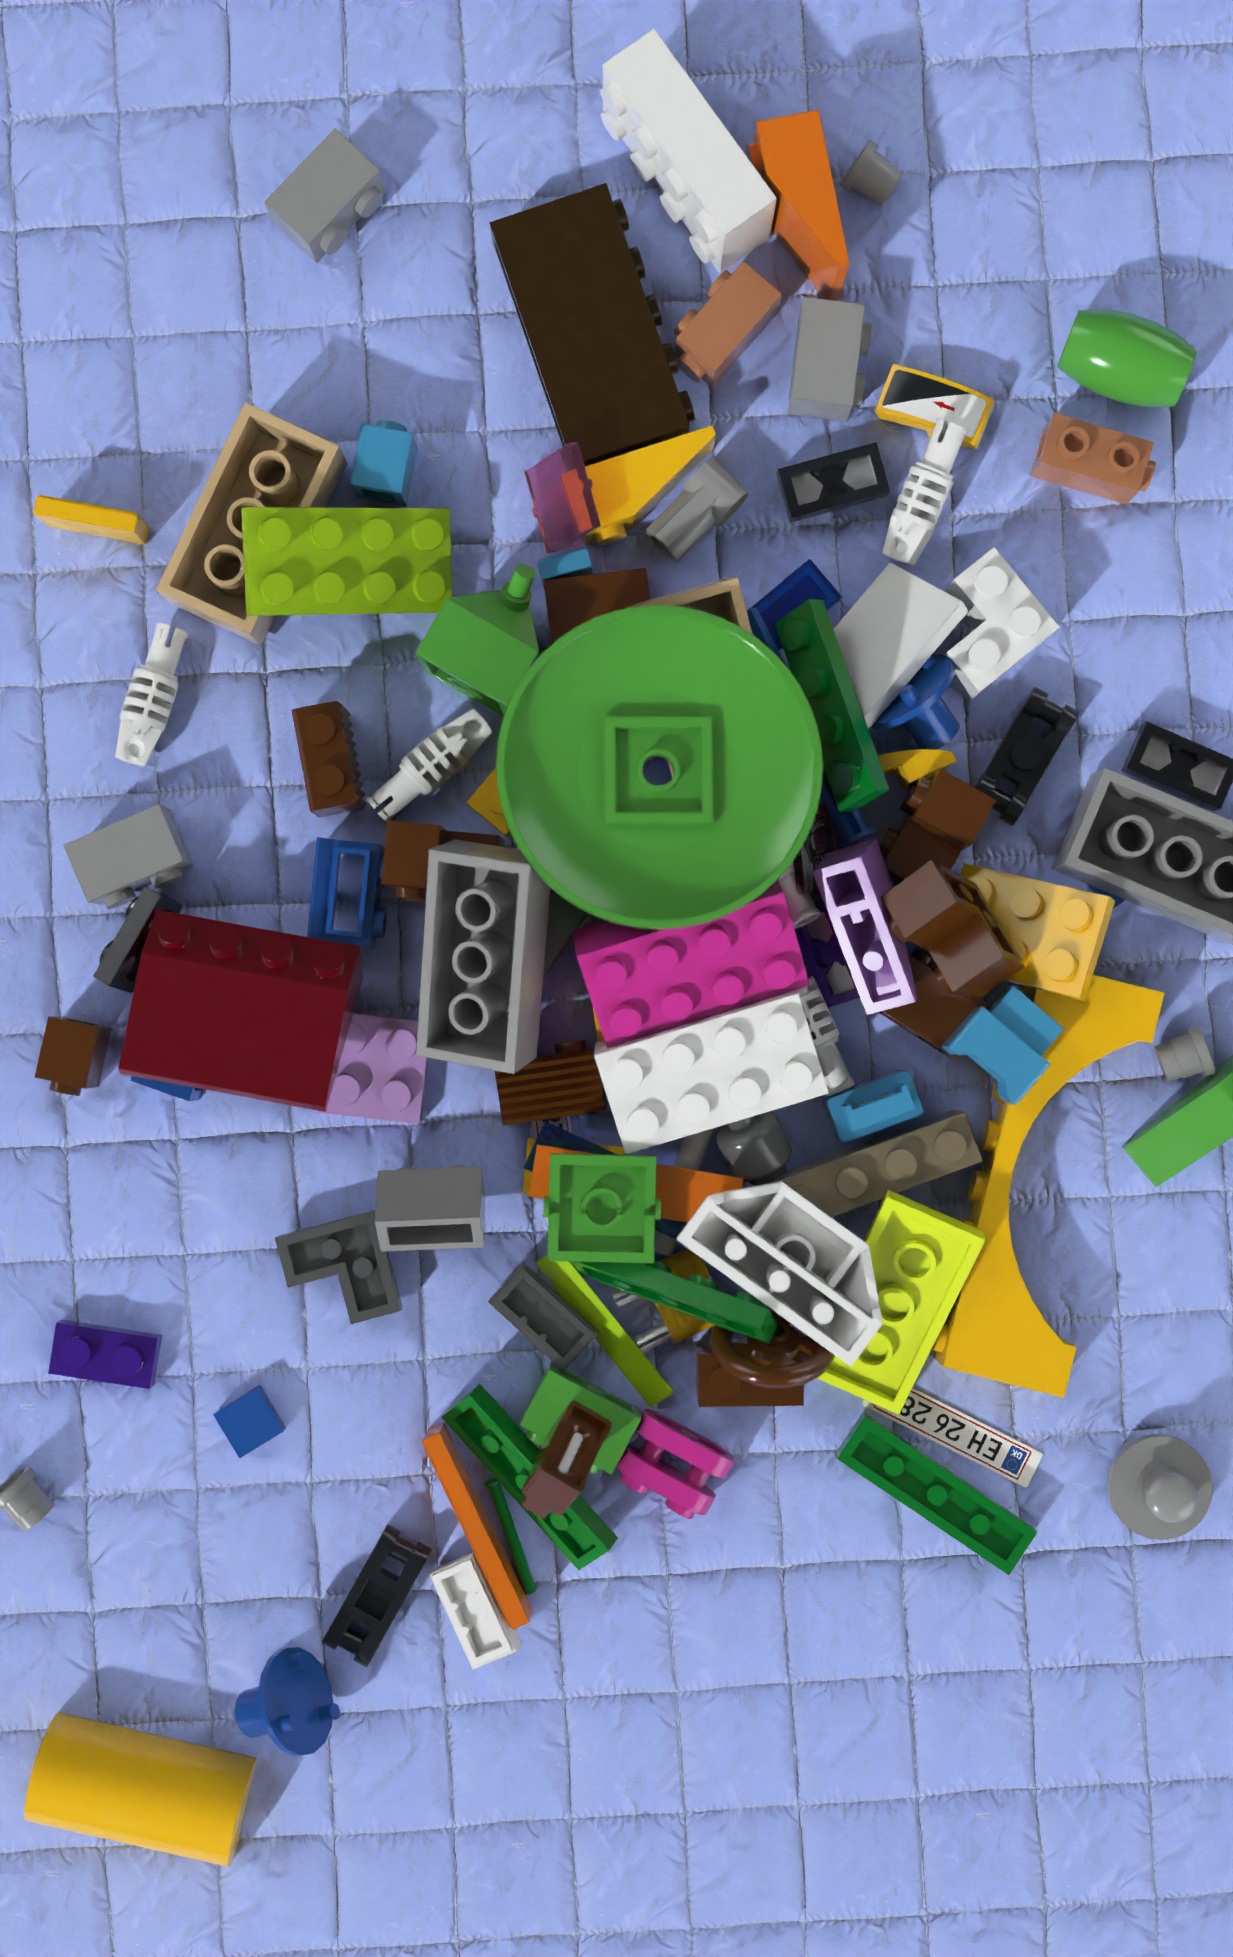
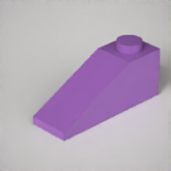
[812,838,918,1015]

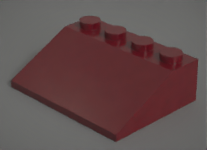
[118,910,363,1112]

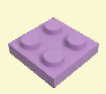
[317,1013,429,1124]

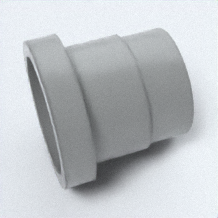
[840,140,903,207]
[1154,1025,1215,1083]
[0,1465,54,1532]

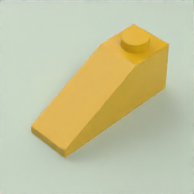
[565,425,716,546]

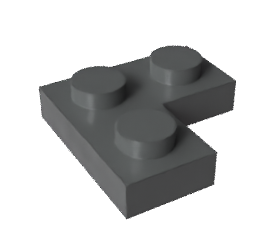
[275,1210,403,1324]

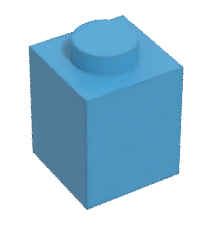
[350,420,418,506]

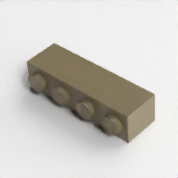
[766,1110,983,1217]

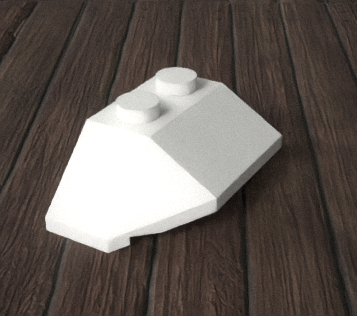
[676,1181,883,1367]

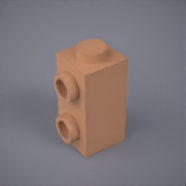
[674,261,782,388]
[1030,413,1156,505]

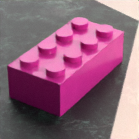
[572,879,810,1048]

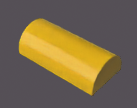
[24,1713,257,1867]

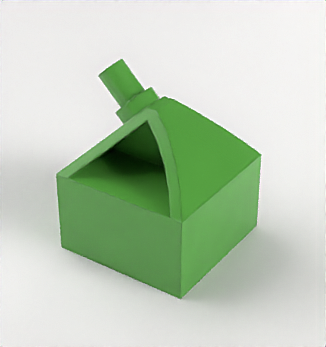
[415,564,540,717]

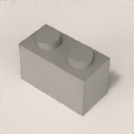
[264,128,386,263]
[787,297,872,421]
[63,804,194,909]
[375,1165,485,1252]

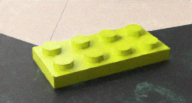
[817,1190,986,1415]

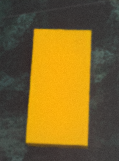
[33,495,150,545]

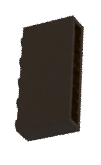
[489,183,695,471]

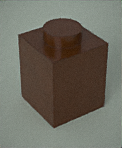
[35,1016,112,1096]

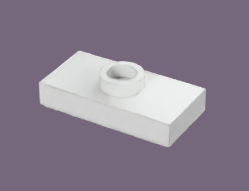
[429,1552,522,1669]

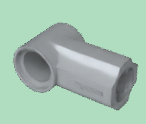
[646,457,749,563]

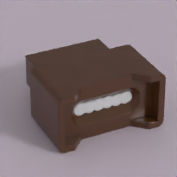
[521,1400,612,1519]

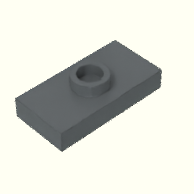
[488,1262,599,1372]

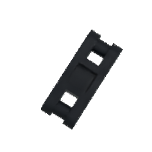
[974,687,1079,826]
[321,1524,432,1668]

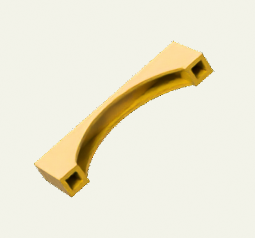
[931,975,1165,1398]

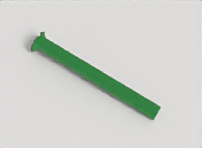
[483,1478,537,1595]

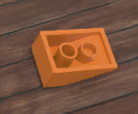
[746,109,850,301]

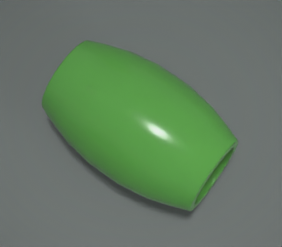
[1057,310,1197,407]

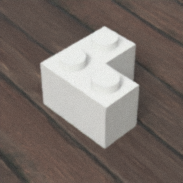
[944,547,1060,703]

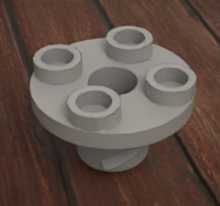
[1107,1434,1213,1540]

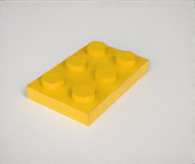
[960,863,1115,1001]

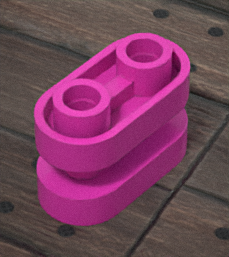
[616,1409,736,1519]

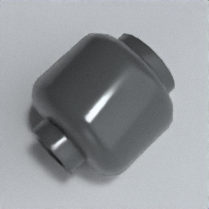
[716,1111,792,1185]

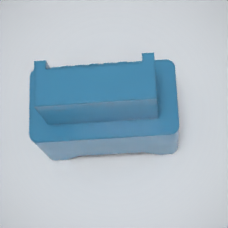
[941,986,1064,1105]
[822,1070,924,1142]

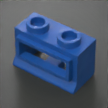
[307,837,388,948]

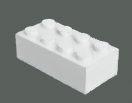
[600,28,777,274]
[594,990,829,1154]

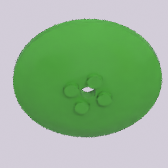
[496,605,823,930]

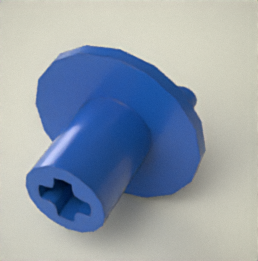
[871,654,960,750]
[235,1647,340,1757]

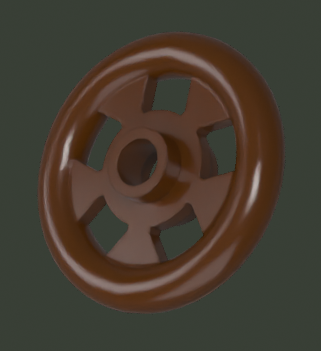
[710,1306,835,1388]

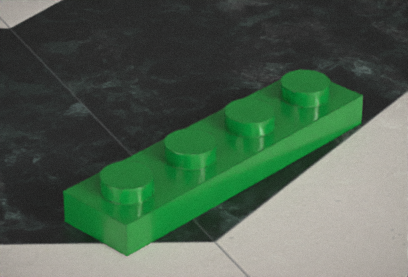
[775,599,889,812]
[572,1260,777,1345]
[441,1384,618,1571]
[835,1412,1038,1575]

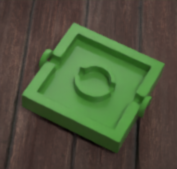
[543,1153,661,1263]

